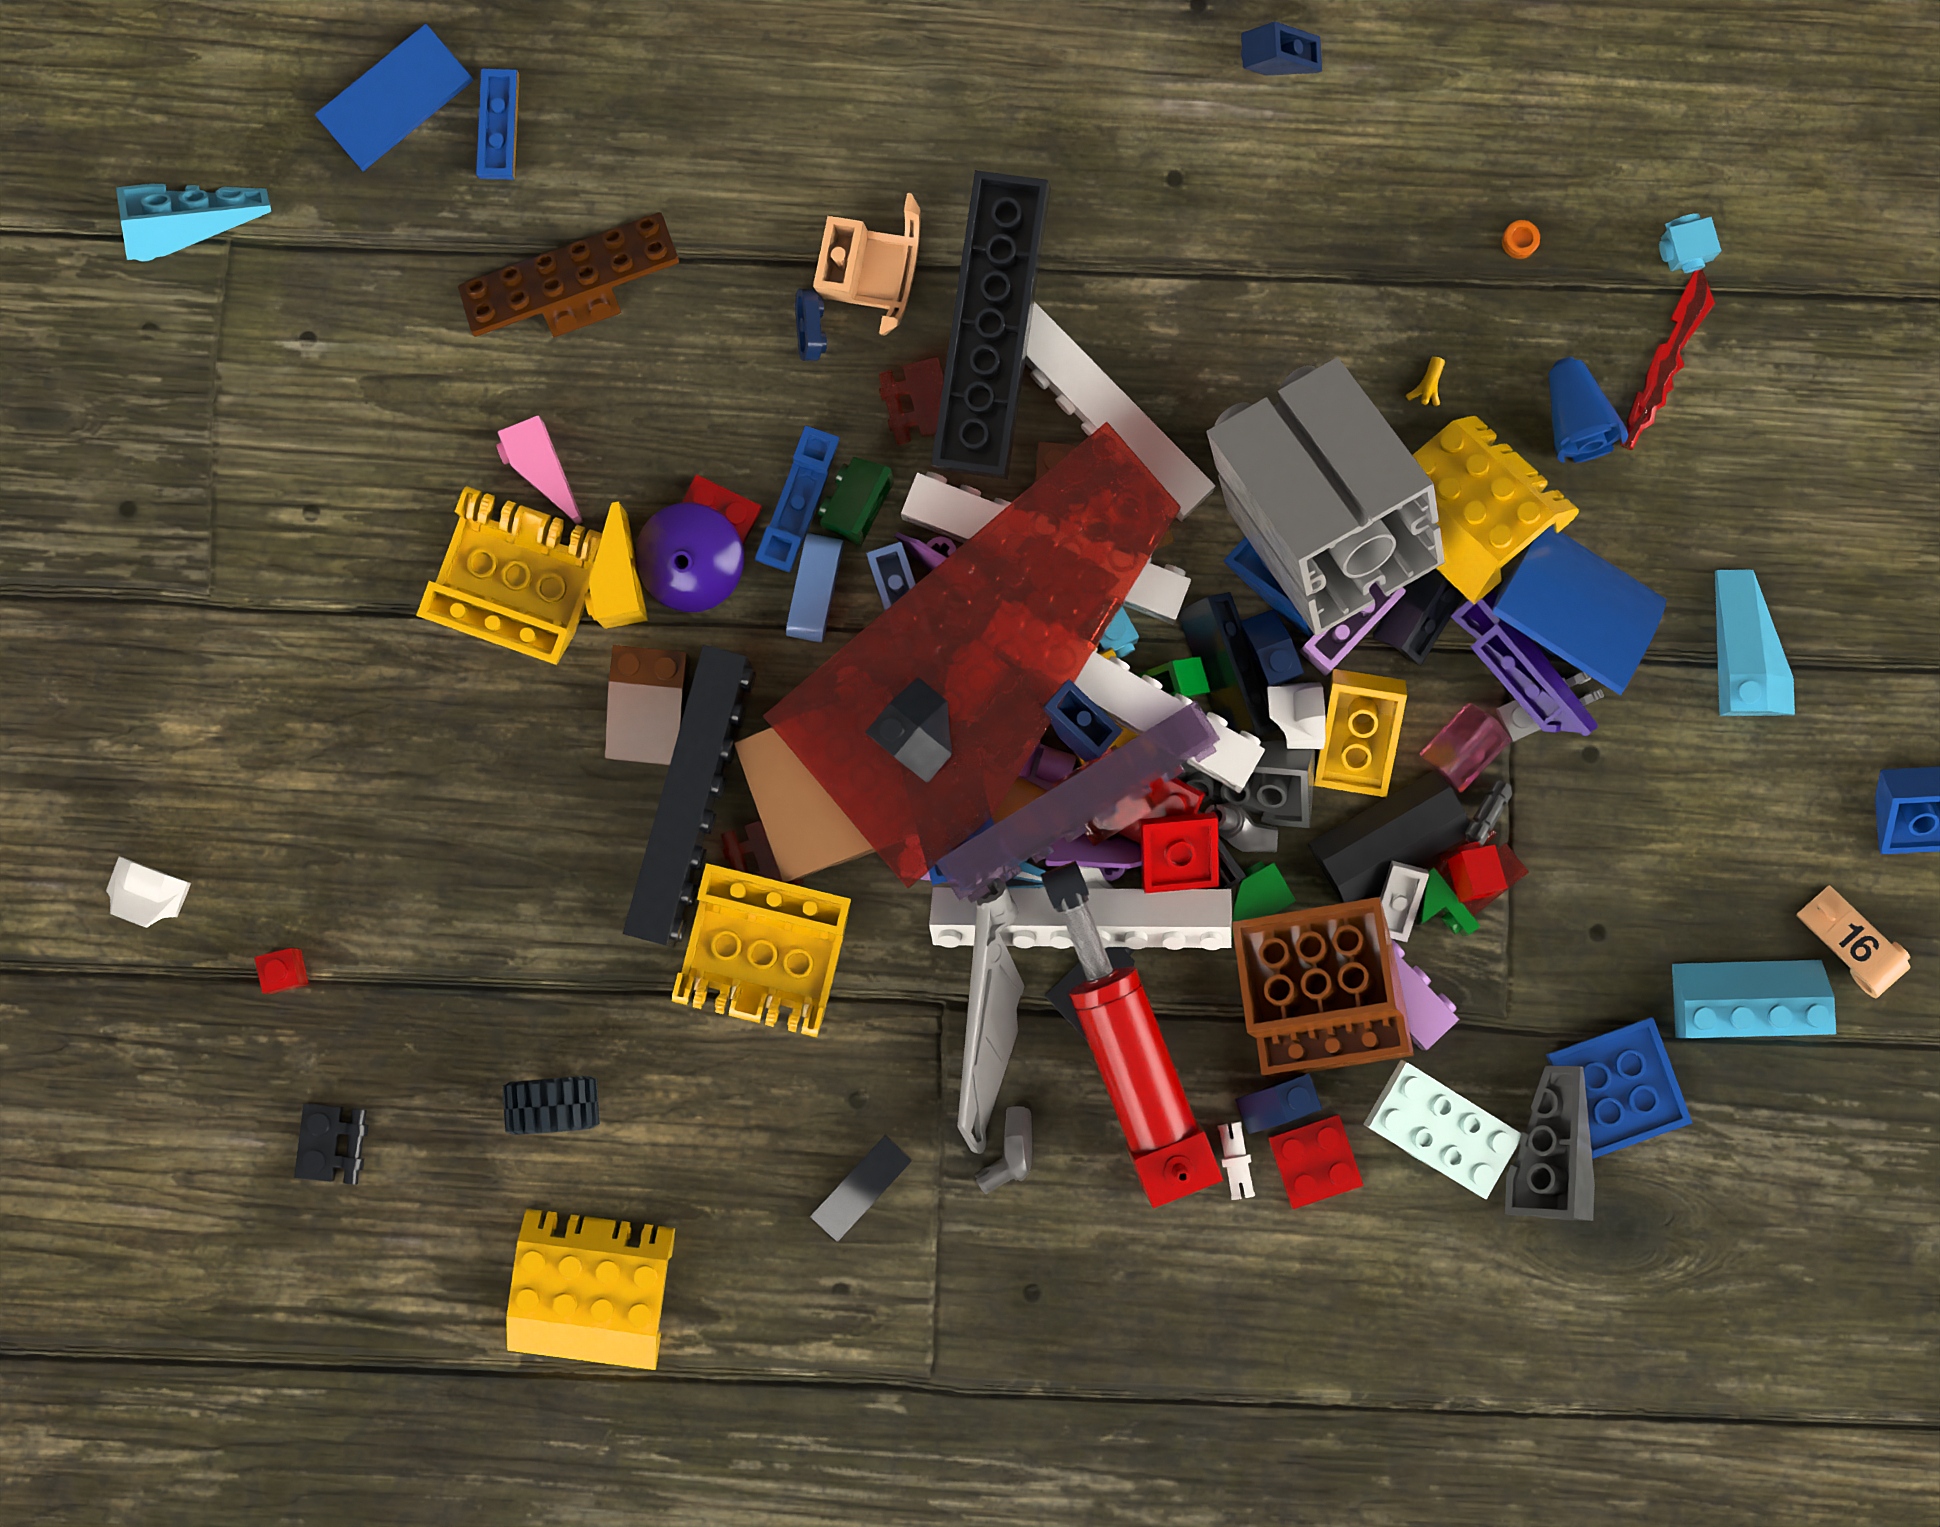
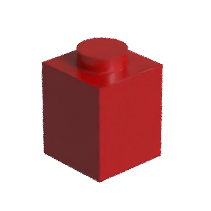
[1447,842,1507,903]
[254,948,309,994]

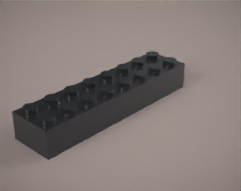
[931,170,1051,480]
[623,645,756,948]

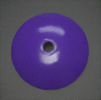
[635,502,744,612]

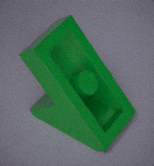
[1417,868,1480,936]

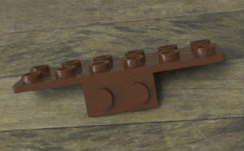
[458,212,679,338]

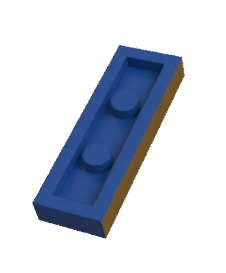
[476,69,520,180]

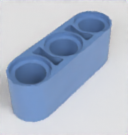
[786,533,844,643]

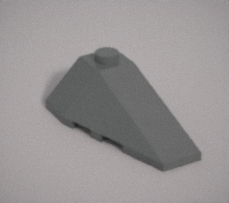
[1161,740,1315,828]
[1505,1066,1595,1221]

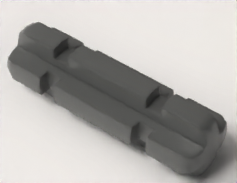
[1465,780,1512,845]

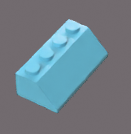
[1672,960,1836,1038]

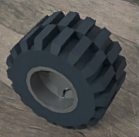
[502,1076,600,1135]

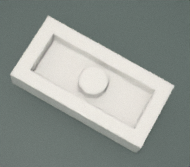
[1380,861,1429,942]

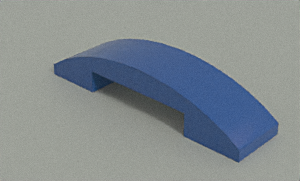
[755,425,840,573]

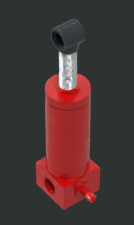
[1040,860,1223,1209]

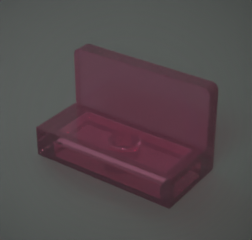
[1420,703,1511,793]

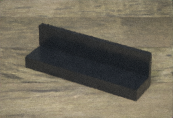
[1373,568,1464,666]
[1178,592,1280,737]

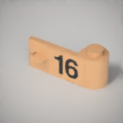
[1796,885,1910,998]

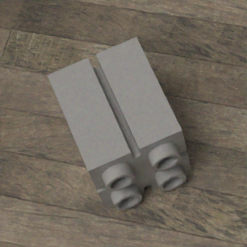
[1207,357,1445,636]

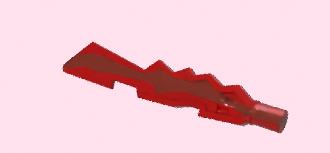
[1620,269,1715,450]

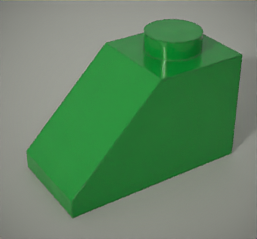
[1136,657,1210,699]
[1231,861,1296,938]

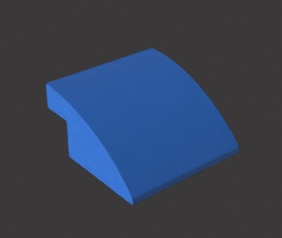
[1492,526,1667,695]

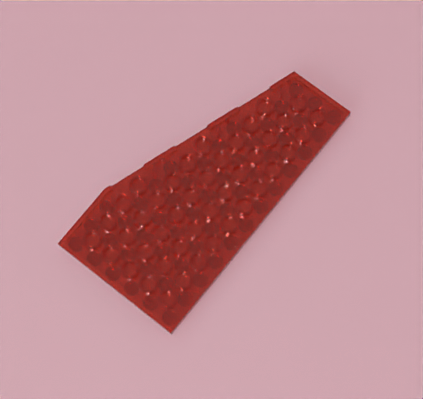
[763,422,1181,888]

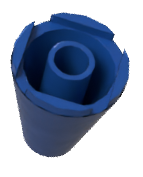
[1548,357,1628,463]

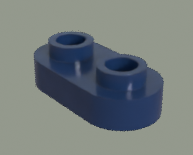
[795,289,827,361]

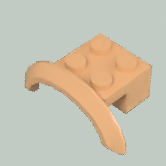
[813,193,921,336]

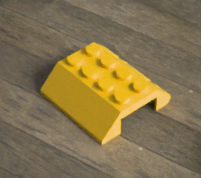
[1412,416,1579,604]
[416,486,603,665]
[672,863,851,1038]
[507,1209,675,1370]

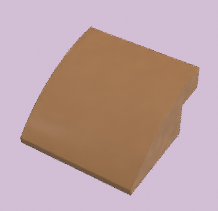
[734,686,918,883]

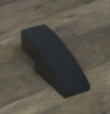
[810,1134,913,1242]

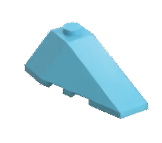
[116,184,271,261]
[1715,570,1795,716]

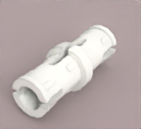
[1218,1122,1255,1200]

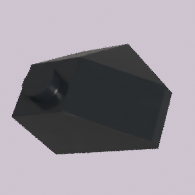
[865,677,953,784]

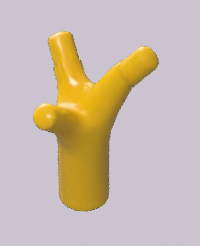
[1406,357,1445,406]

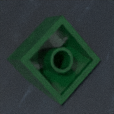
[818,457,894,547]

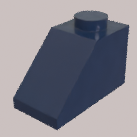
[1241,21,1322,76]
[1241,609,1304,690]
[1043,679,1123,762]
[1235,1073,1322,1134]

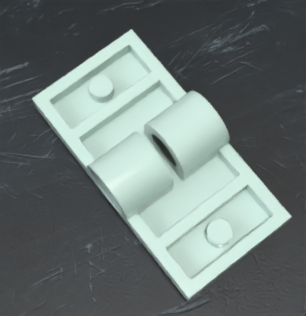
[1363,1060,1521,1199]

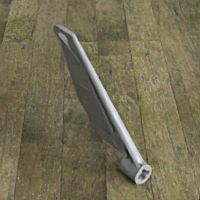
[957,878,1025,1154]

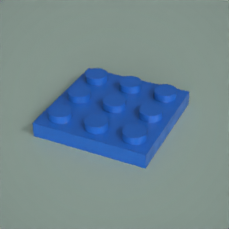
[1546,1017,1693,1159]

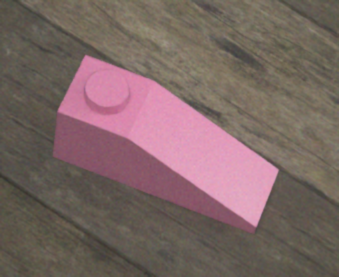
[496,415,583,525]

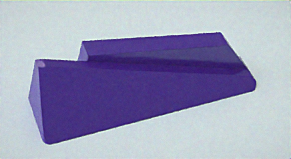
[1451,589,1598,736]

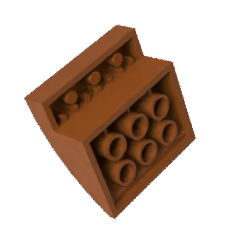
[1232,897,1414,1079]

